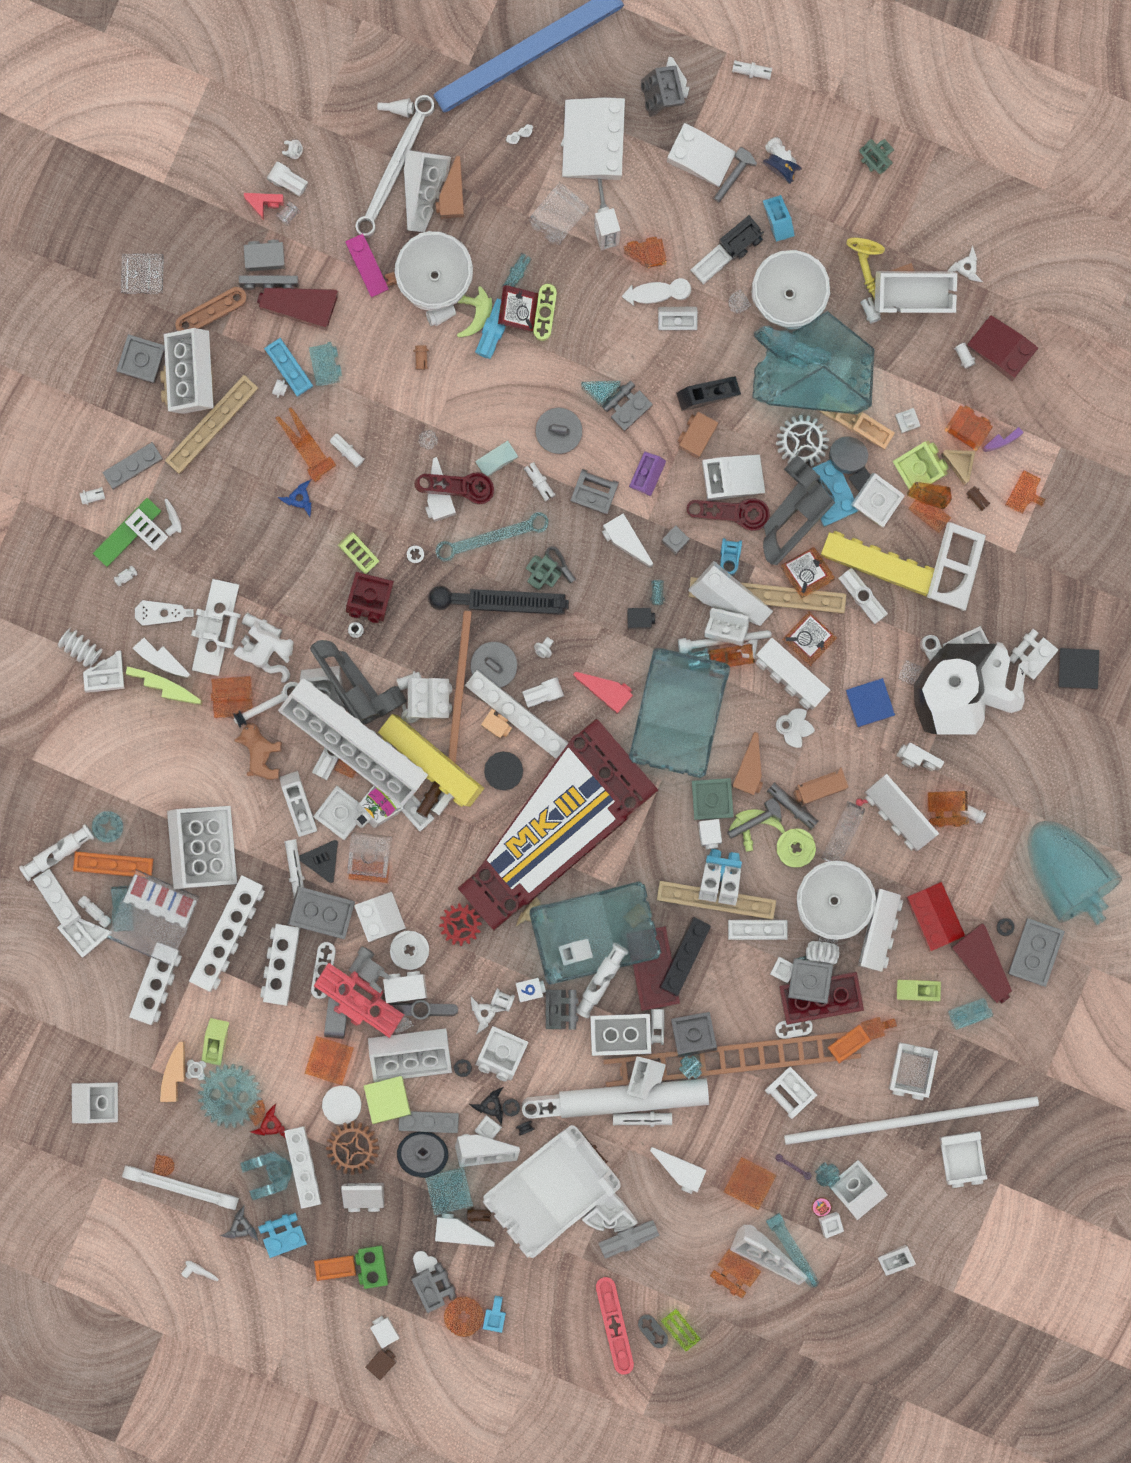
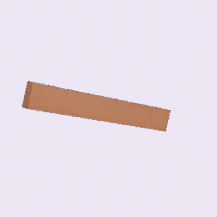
[448,611,472,764]

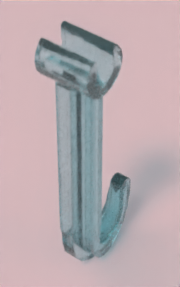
[766,1213,819,1288]

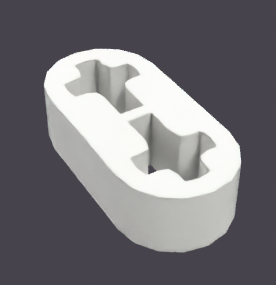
[775,1021,813,1039]

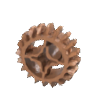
[326,1121,380,1175]

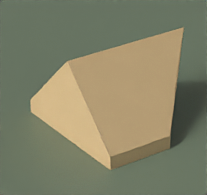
[941,450,975,486]

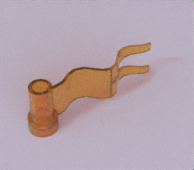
[276,407,336,482]

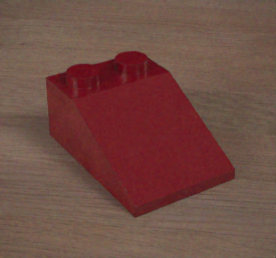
[966,315,1038,381]

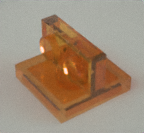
[211,676,253,718]

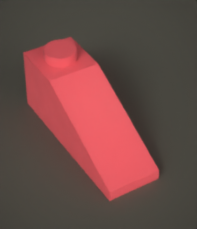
[573,672,633,714]

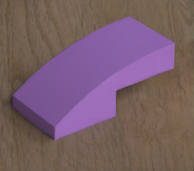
[982,427,1024,452]

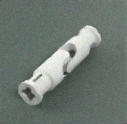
[19,824,95,881]
[576,943,629,1018]

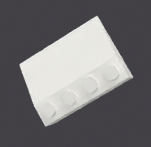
[562,98,625,180]
[864,774,939,851]
[167,806,237,889]

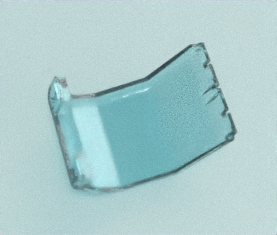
[629,648,730,778]
[530,882,662,984]

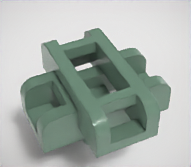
[859,139,894,174]
[526,555,562,590]

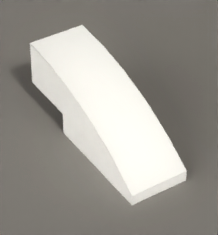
[133,638,191,679]

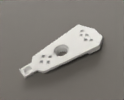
[135,600,194,626]

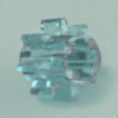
[679,1056,703,1079]
[815,1162,840,1188]

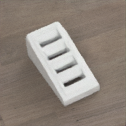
[125,508,168,551]

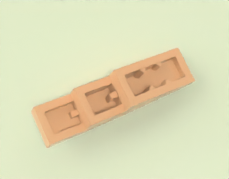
[815,392,895,449]

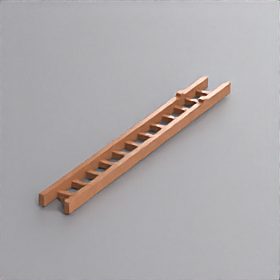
[603,1032,861,1087]

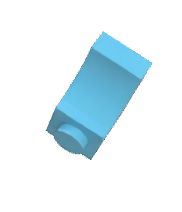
[763,195,795,242]

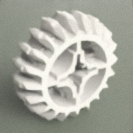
[776,415,829,467]

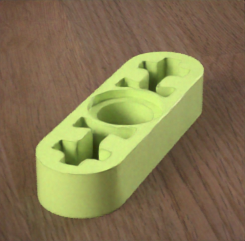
[534,284,557,341]

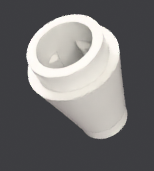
[426,305,456,326]

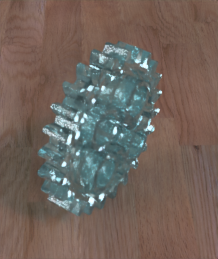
[198,1064,262,1128]

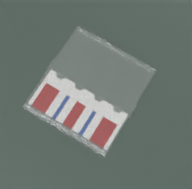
[107,869,199,965]

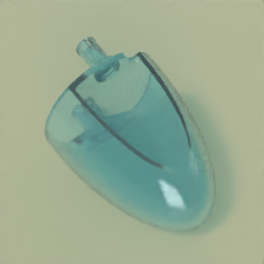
[1028,821,1123,926]

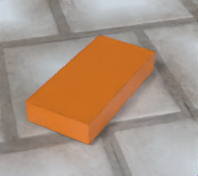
[827,1024,871,1063]
[314,1255,356,1281]

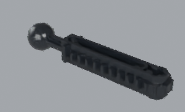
[428,585,569,615]

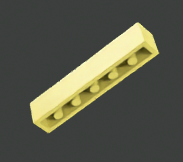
[820,531,935,597]
[378,714,485,807]

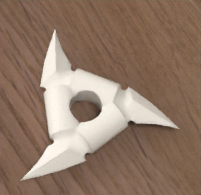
[948,246,983,282]
[471,996,506,1034]

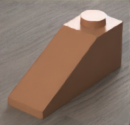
[436,156,464,219]
[732,732,763,796]

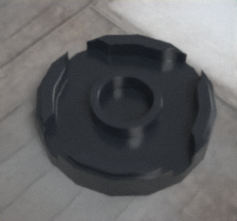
[484,751,523,791]

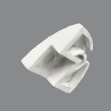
[582,1193,638,1232]

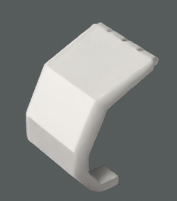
[483,1125,621,1258]

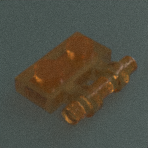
[928,791,969,828]
[710,1248,761,1299]

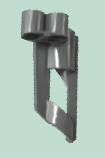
[763,455,835,566]
[310,640,407,725]

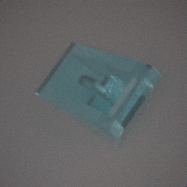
[581,381,621,407]

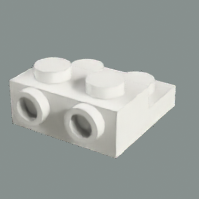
[408,678,452,719]
[896,743,944,772]
[475,1026,528,1081]

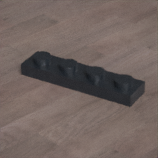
[659,917,711,996]

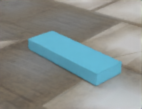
[264,338,313,397]

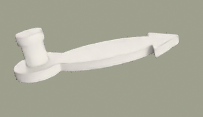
[621,278,691,306]

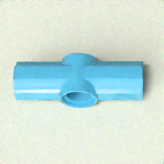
[475,298,506,359]

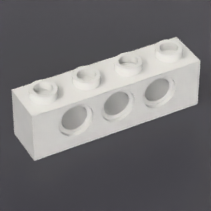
[594,207,621,250]
[260,924,300,1006]
[129,943,182,1025]
[284,1126,322,1209]

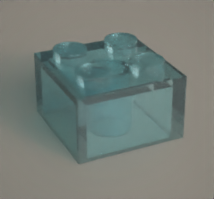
[425,1167,473,1216]

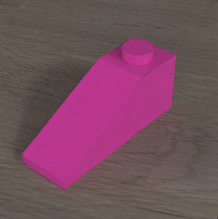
[345,233,389,298]

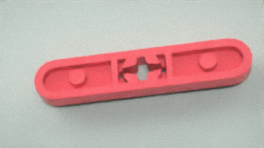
[596,1277,634,1375]

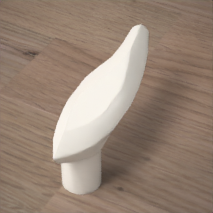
[164,499,181,536]
[181,1261,219,1281]

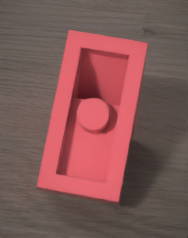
[244,193,284,220]

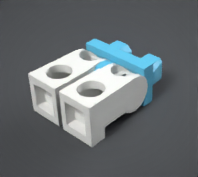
[698,849,742,906]

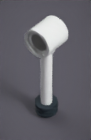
[233,682,298,727]

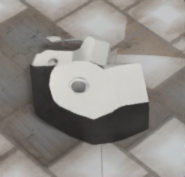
[914,642,1029,734]

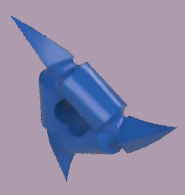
[277,479,312,517]

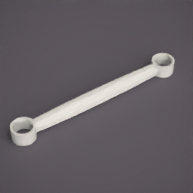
[356,95,434,238]

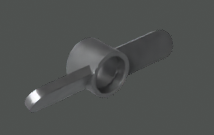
[388,1000,458,1020]

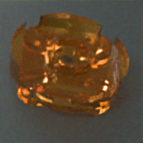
[444,1296,484,1337]

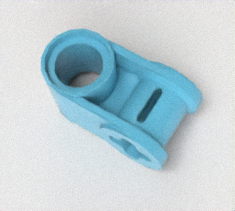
[720,538,742,576]

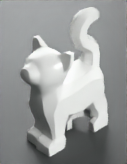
[234,621,294,683]

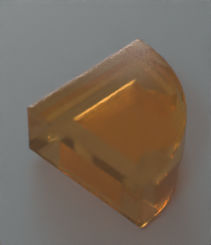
[245,1099,265,1126]

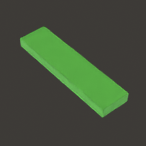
[93,498,162,568]

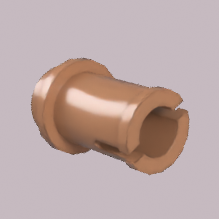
[413,345,429,370]

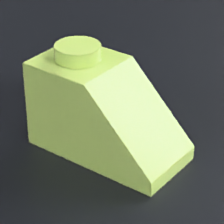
[897,980,941,1001]
[201,1018,229,1066]

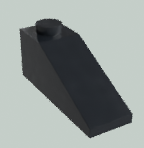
[676,376,741,411]

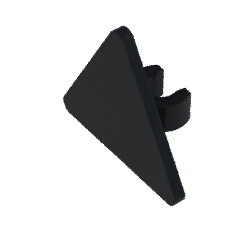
[299,840,338,883]

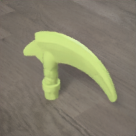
[457,286,492,337]
[729,809,785,852]

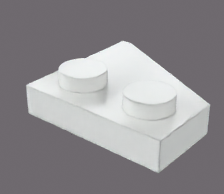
[83,651,125,693]
[57,918,112,958]

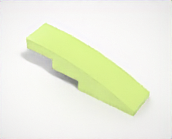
[126,667,202,705]

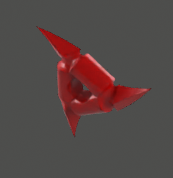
[250,1104,286,1139]

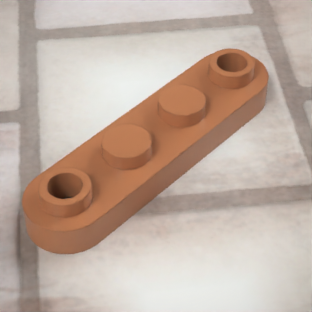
[175,287,247,331]

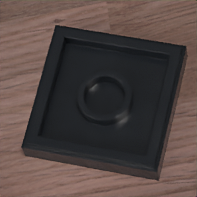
[1058,648,1100,689]

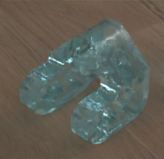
[240,1152,293,1201]

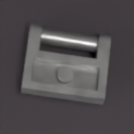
[570,469,619,515]

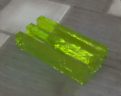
[661,1308,701,1352]

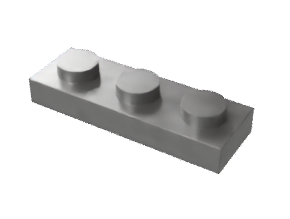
[239,276,299,290]
[102,442,163,490]
[399,1111,459,1133]

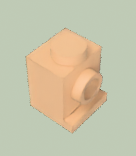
[481,709,512,739]

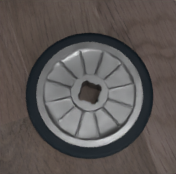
[397,1132,448,1178]

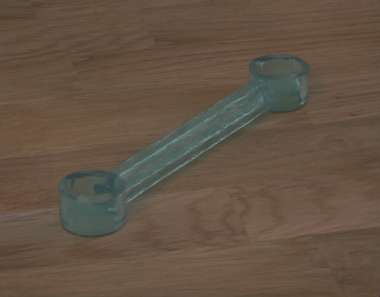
[436,512,549,562]

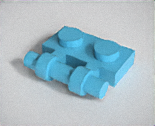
[258,1213,307,1258]

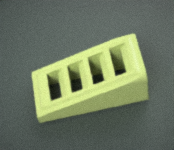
[338,532,379,574]

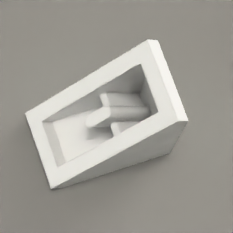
[878,1245,916,1276]

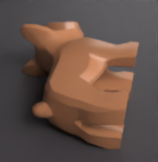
[234,723,282,780]

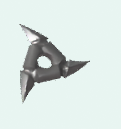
[219,1205,258,1241]

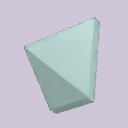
[475,441,518,476]

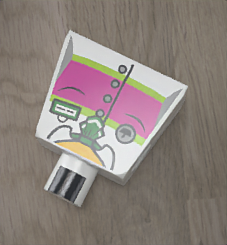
[354,786,404,828]

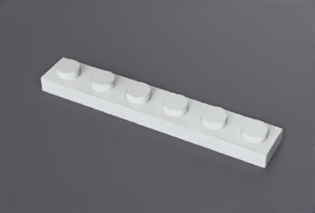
[465,670,568,759]

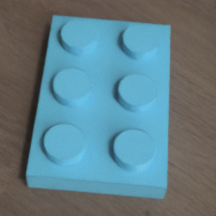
[812,459,858,527]

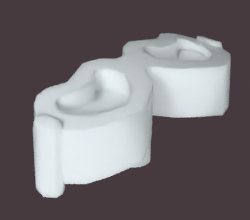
[506,124,533,145]

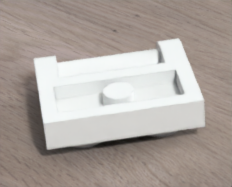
[764,1066,817,1119]

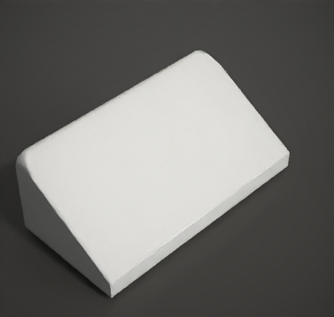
[658,307,698,330]

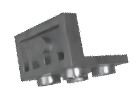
[641,65,685,117]

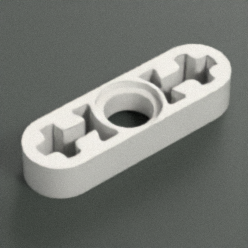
[311,942,336,999]

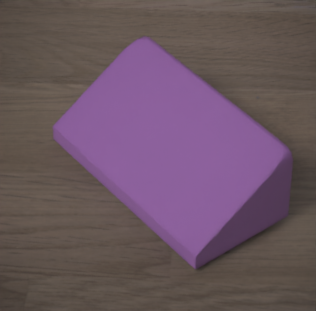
[629,451,666,496]

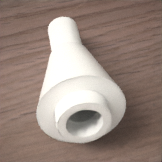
[377,98,414,118]

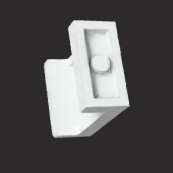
[939,1131,987,1188]

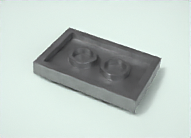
[287,886,355,939]
[1008,918,1065,987]

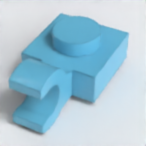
[483,1296,506,1333]

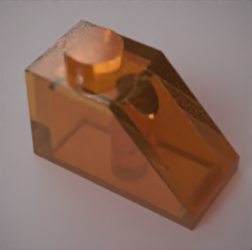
[708,644,755,670]

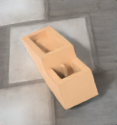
[160,1042,185,1102]

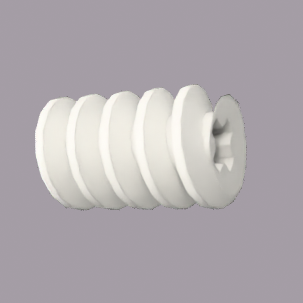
[58,628,103,667]

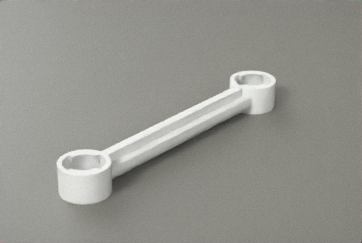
[122,1165,239,1210]

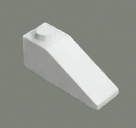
[425,457,456,522]
[602,514,653,568]
[279,771,317,837]
[455,1134,520,1167]
[650,1146,706,1194]
[435,1213,495,1247]

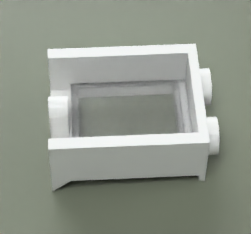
[889,1042,938,1100]

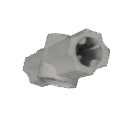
[599,1220,660,1259]

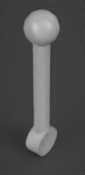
[597,179,607,209]

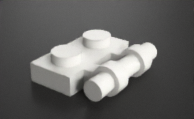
[1009,629,1058,680]

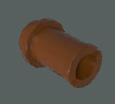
[966,486,990,511]
[467,1207,491,1223]

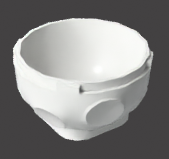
[395,231,473,311]
[751,250,830,329]
[797,860,876,940]

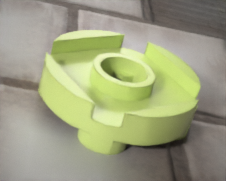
[776,829,816,868]

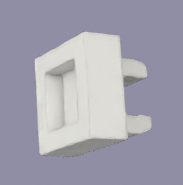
[895,408,920,433]

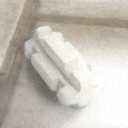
[114,566,137,586]

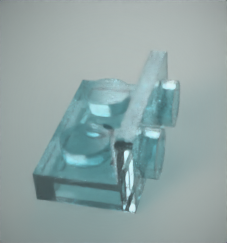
[309,342,342,387]
[948,998,993,1030]

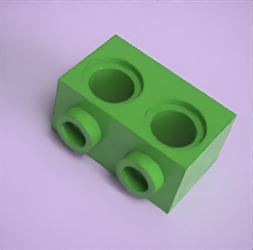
[355,1245,388,1289]

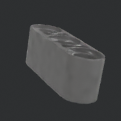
[324,984,347,1039]

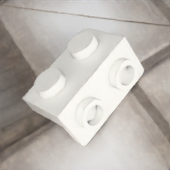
[705,608,749,646]

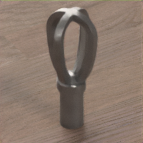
[545,546,576,583]

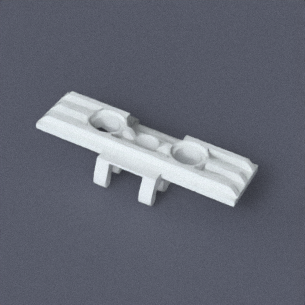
[191,579,241,676]

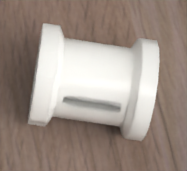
[490,988,515,1012]

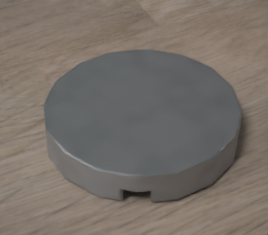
[829,437,868,474]

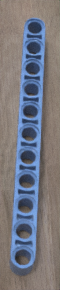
[433,0,624,113]

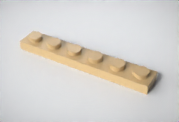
[165,375,259,475]
[657,881,776,920]

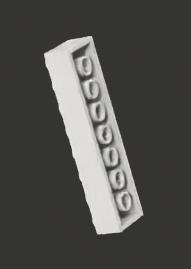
[278,678,428,807]

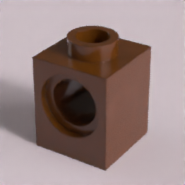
[365,1348,397,1380]

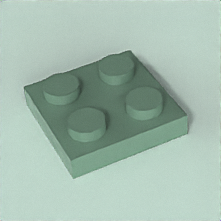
[692,778,734,820]

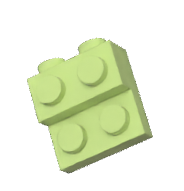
[893,441,949,495]

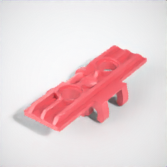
[314,963,404,1038]

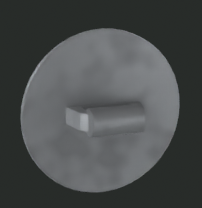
[536,408,582,454]
[471,642,517,688]

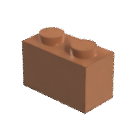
[677,412,718,459]

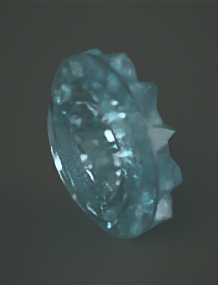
[92,811,123,843]

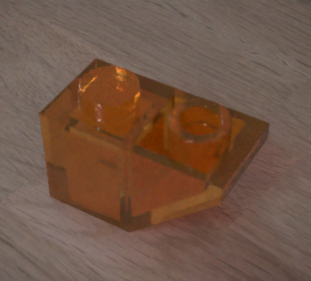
[623,237,667,268]

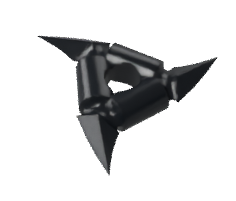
[469,1087,504,1125]

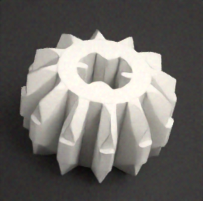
[806,941,840,965]

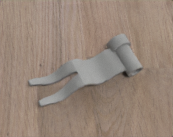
[349,946,391,993]

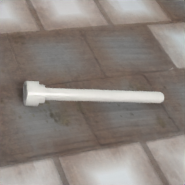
[678,630,772,654]

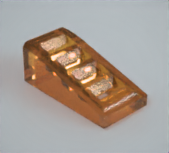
[907,482,952,509]

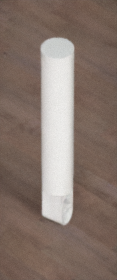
[522,1078,709,1118]

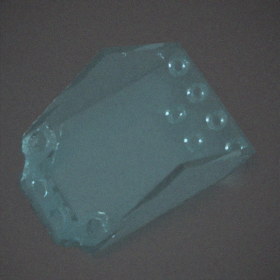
[752,311,875,414]

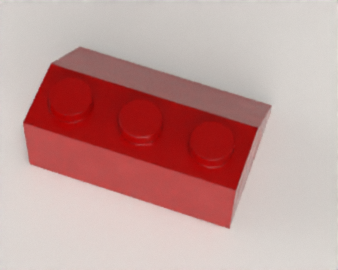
[905,882,965,951]

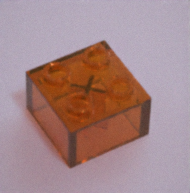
[944,405,993,451]

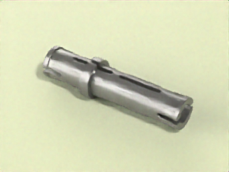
[767,782,819,830]

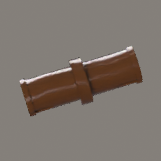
[416,781,442,818]

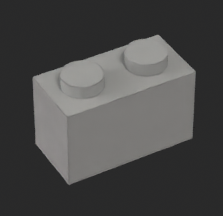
[244,240,285,272]

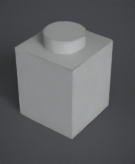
[662,525,690,555]

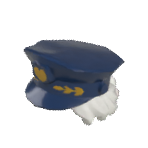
[762,137,802,184]

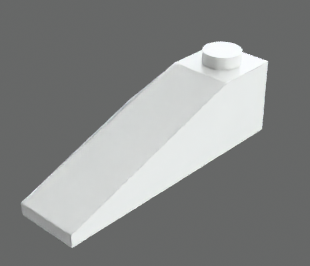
[404,150,451,232]
[688,561,773,626]
[730,1224,807,1285]

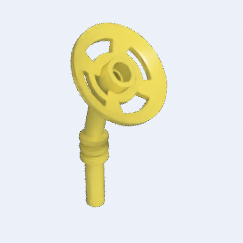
[846,238,885,299]

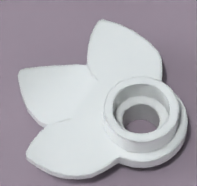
[776,708,815,748]

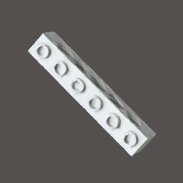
[189,875,265,992]

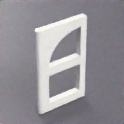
[927,522,986,611]

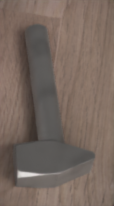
[713,147,757,203]
[727,798,782,839]

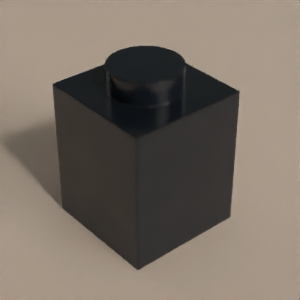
[627,608,655,630]

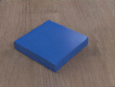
[845,678,895,728]

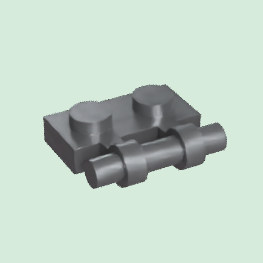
[602,381,653,432]
[546,990,578,1030]
[411,1263,457,1313]

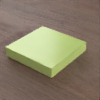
[364,1076,411,1124]

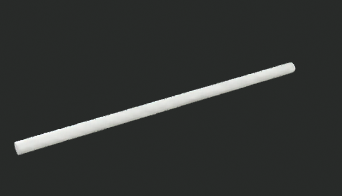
[784,1096,1039,1145]

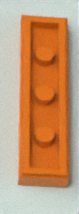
[73,851,154,878]

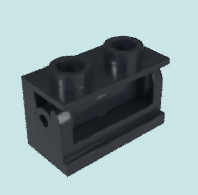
[719,215,764,261]

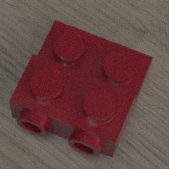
[346,572,394,623]

